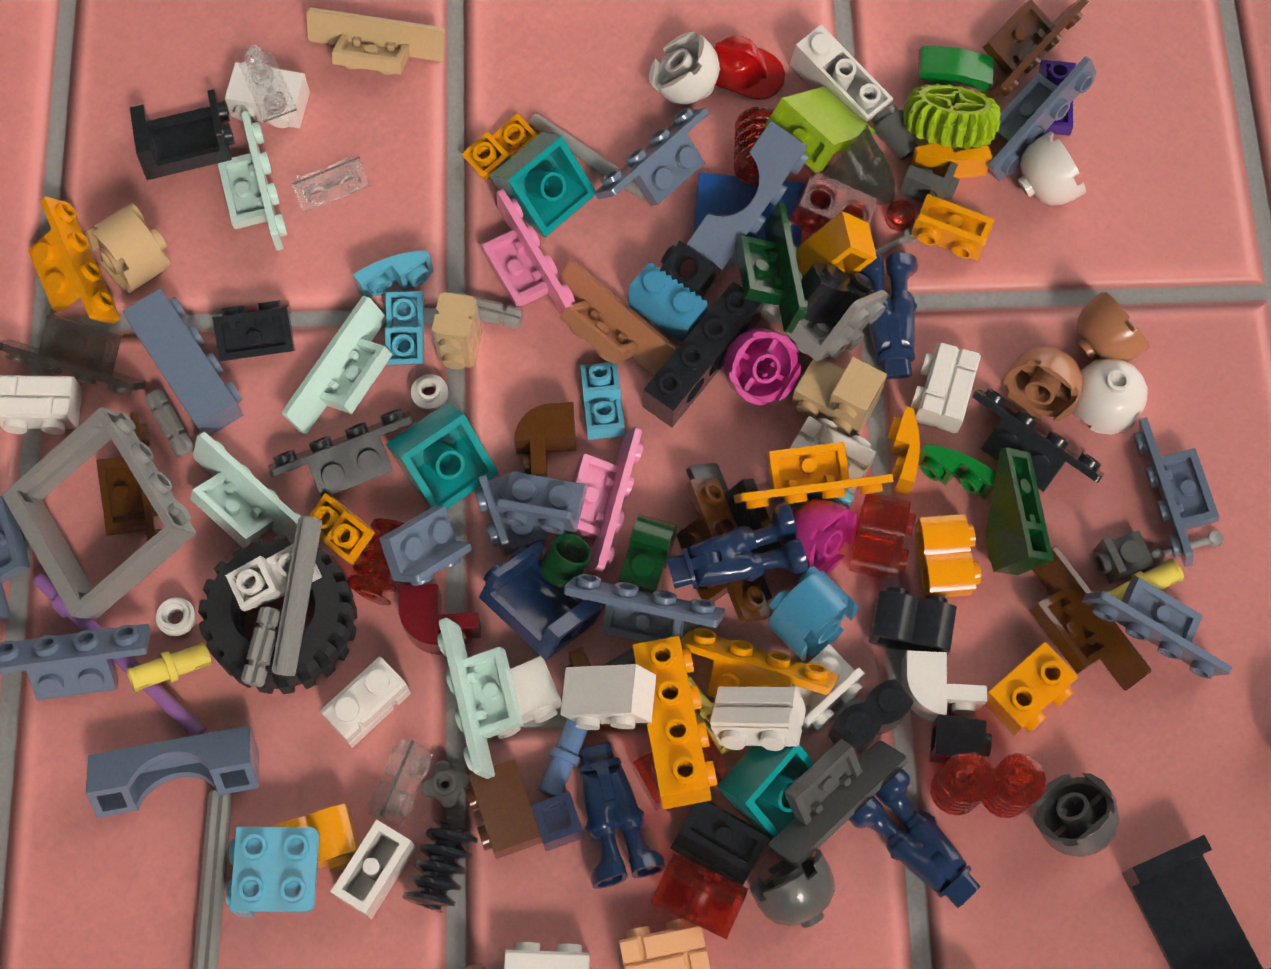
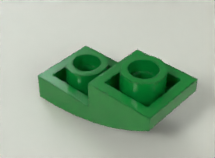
[918,46,993,92]
[918,444,996,499]

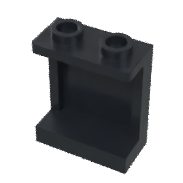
[129,89,235,180]

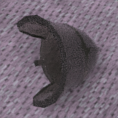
[814,125,896,205]

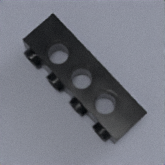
[643,281,763,428]

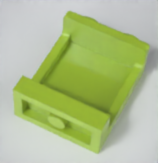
[764,86,875,173]

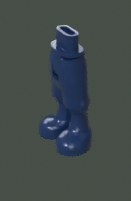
[858,252,918,380]
[666,502,809,589]
[579,743,666,889]
[849,769,981,908]

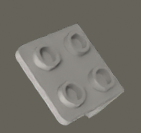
[785,290,889,362]

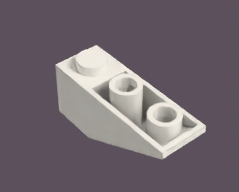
[789,24,893,122]

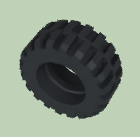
[198,536,358,694]

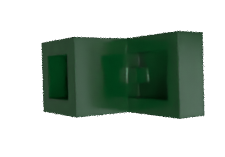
[618,514,677,593]

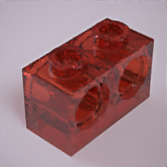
[789,170,878,233]

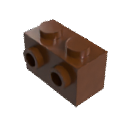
[465,759,543,859]

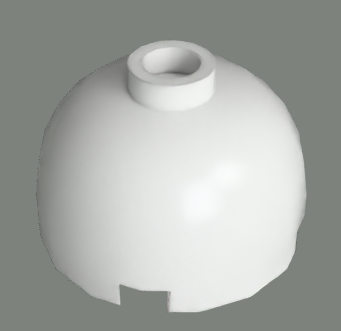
[649,32,720,105]
[1018,131,1086,206]
[1073,358,1148,435]

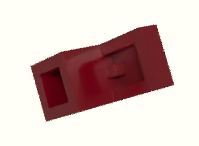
[399,584,481,655]

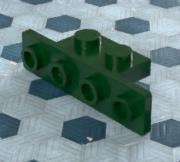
[735,202,808,333]

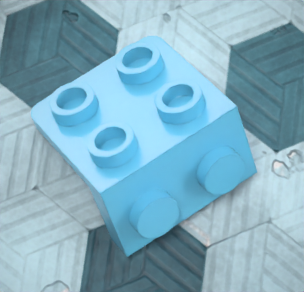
[226,827,320,917]

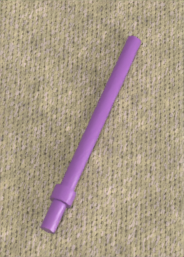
[33,573,206,736]

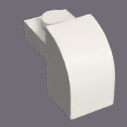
[901,650,987,722]

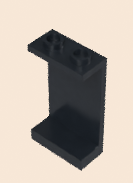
[1122,835,1271,969]

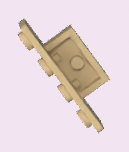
[307,7,445,75]

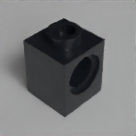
[660,241,722,300]
[929,714,992,768]

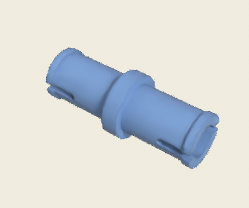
[537,718,588,797]

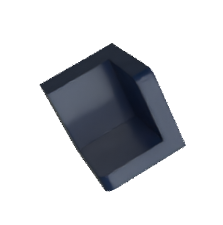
[531,792,584,851]

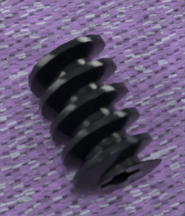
[402,820,478,913]

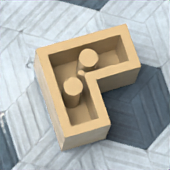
[791,357,887,436]

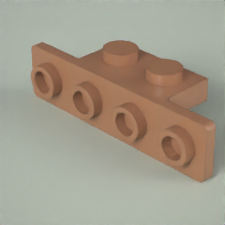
[558,261,677,376]

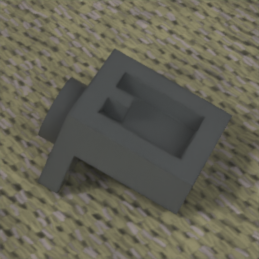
[900,162,960,203]
[1094,530,1156,584]

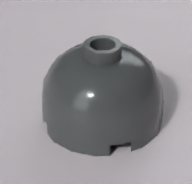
[1033,773,1120,857]
[750,849,835,928]

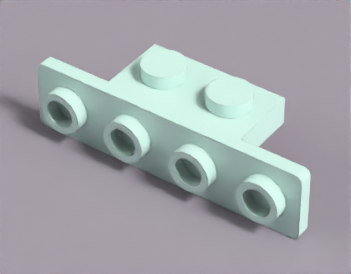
[217,111,287,251]
[282,296,392,434]
[190,432,302,548]
[437,618,524,779]

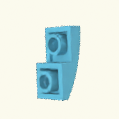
[353,250,434,298]
[385,291,424,365]
[580,362,625,440]

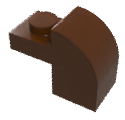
[514,402,576,478]

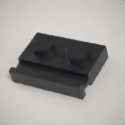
[670,801,770,890]

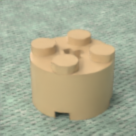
[85,203,171,293]

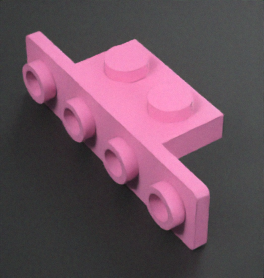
[482,189,575,315]
[573,427,644,576]

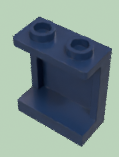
[479,540,606,661]

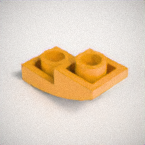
[461,113,538,181]
[910,142,992,178]
[887,406,920,496]
[309,493,375,565]

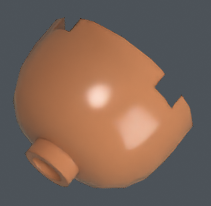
[1077,291,1150,362]
[1004,346,1083,421]

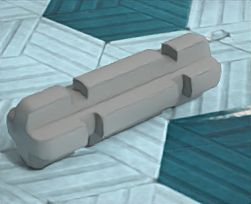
[455,293,523,329]
[145,389,194,457]
[241,607,281,687]

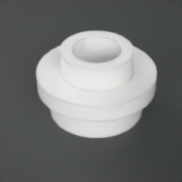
[411,374,449,411]
[156,597,196,637]

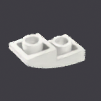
[225,544,322,611]

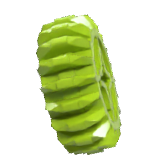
[903,83,1001,150]

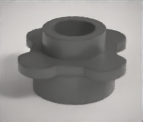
[421,761,470,809]

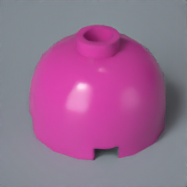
[724,328,801,405]
[784,499,857,574]

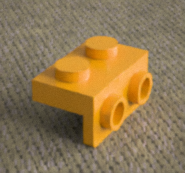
[910,194,995,261]

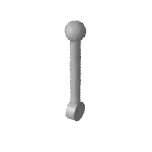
[875,228,917,254]
[1149,531,1224,563]

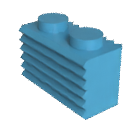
[628,263,708,342]

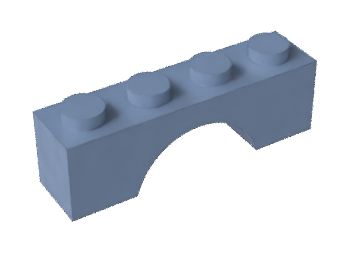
[686,121,809,270]
[86,725,259,818]

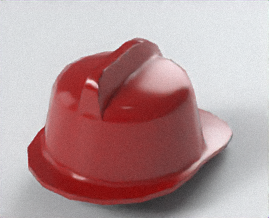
[714,35,785,99]

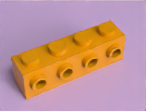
[632,636,717,810]

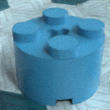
[768,566,858,661]

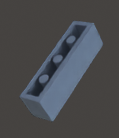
[122,288,243,436]

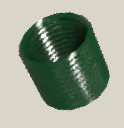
[540,533,592,588]

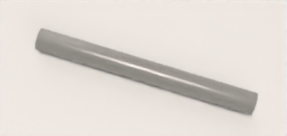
[529,113,646,201]

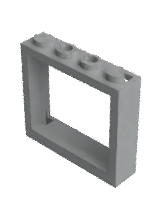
[2,407,197,620]

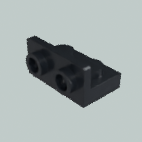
[212,300,296,362]

